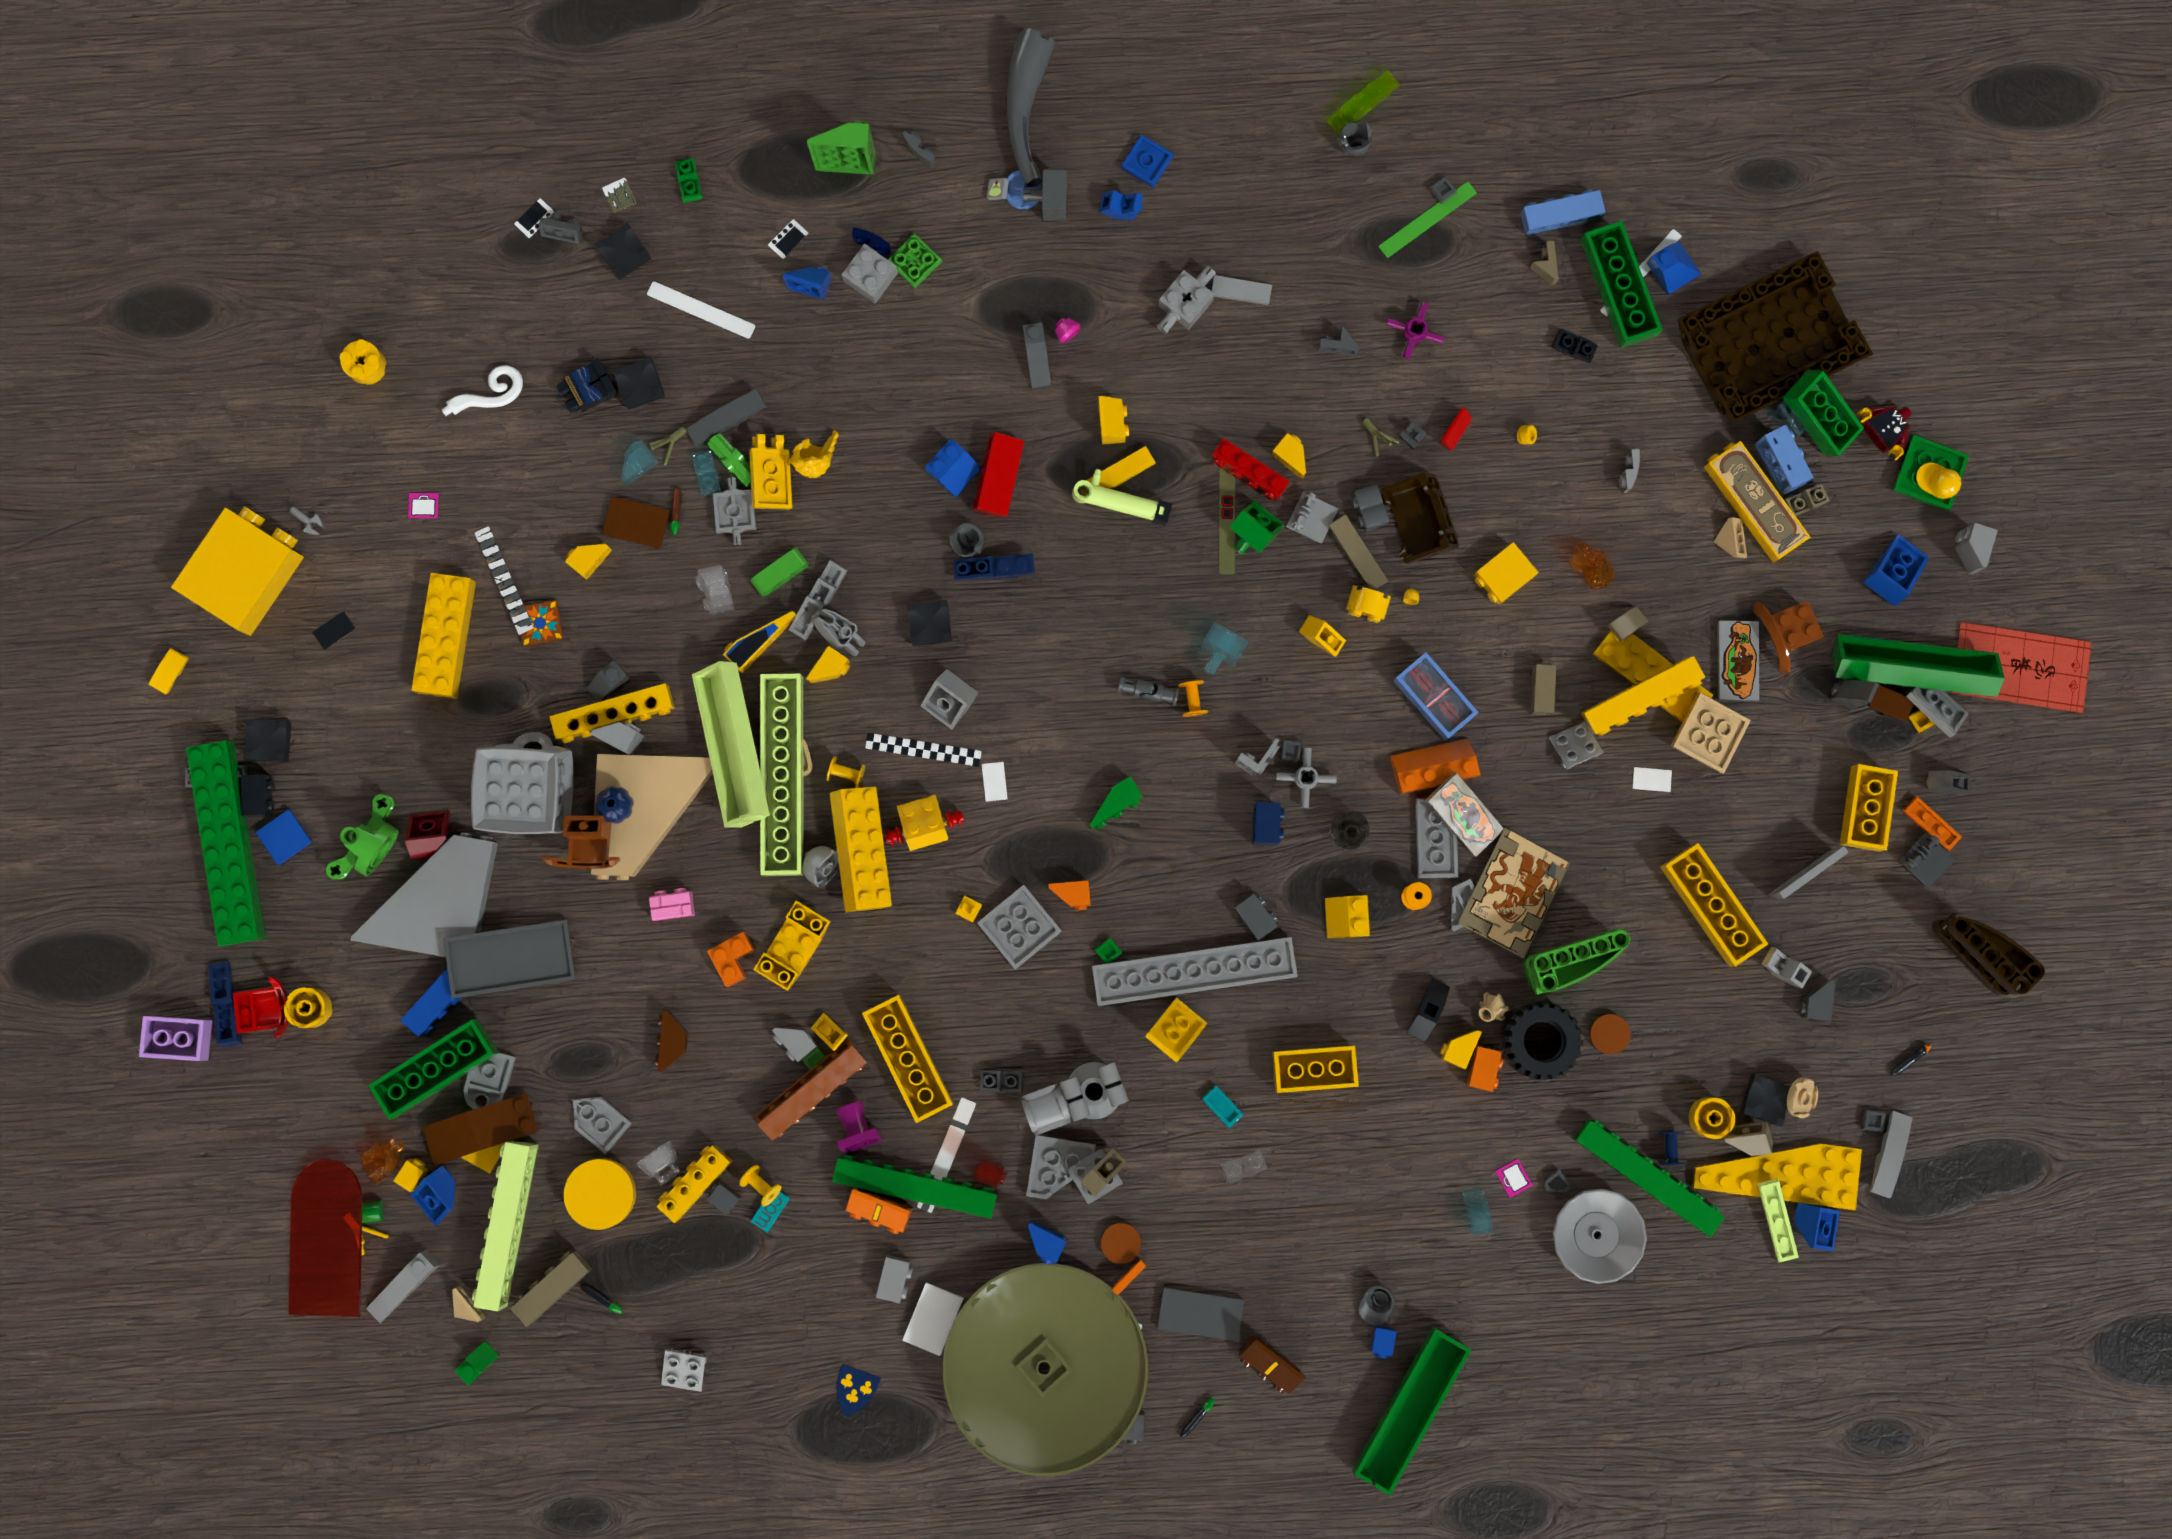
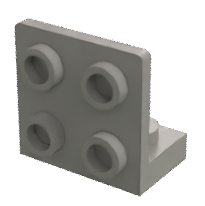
[1234,738,1280,777]

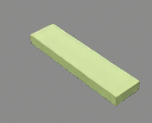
[1757,1179,1799,1263]

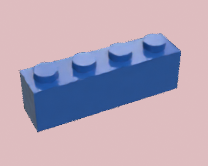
[400,969,462,1037]

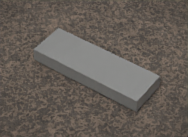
[1212,275,1272,306]

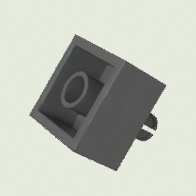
[1023,170,1067,221]

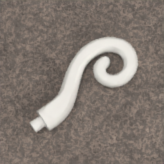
[442,365,523,416]

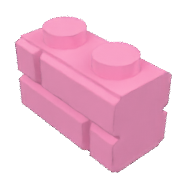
[649,888,695,921]

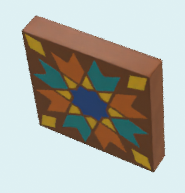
[521,600,564,647]

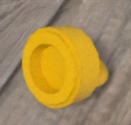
[1517,425,1537,445]

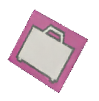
[408,493,439,518]
[1495,1159,1533,1198]

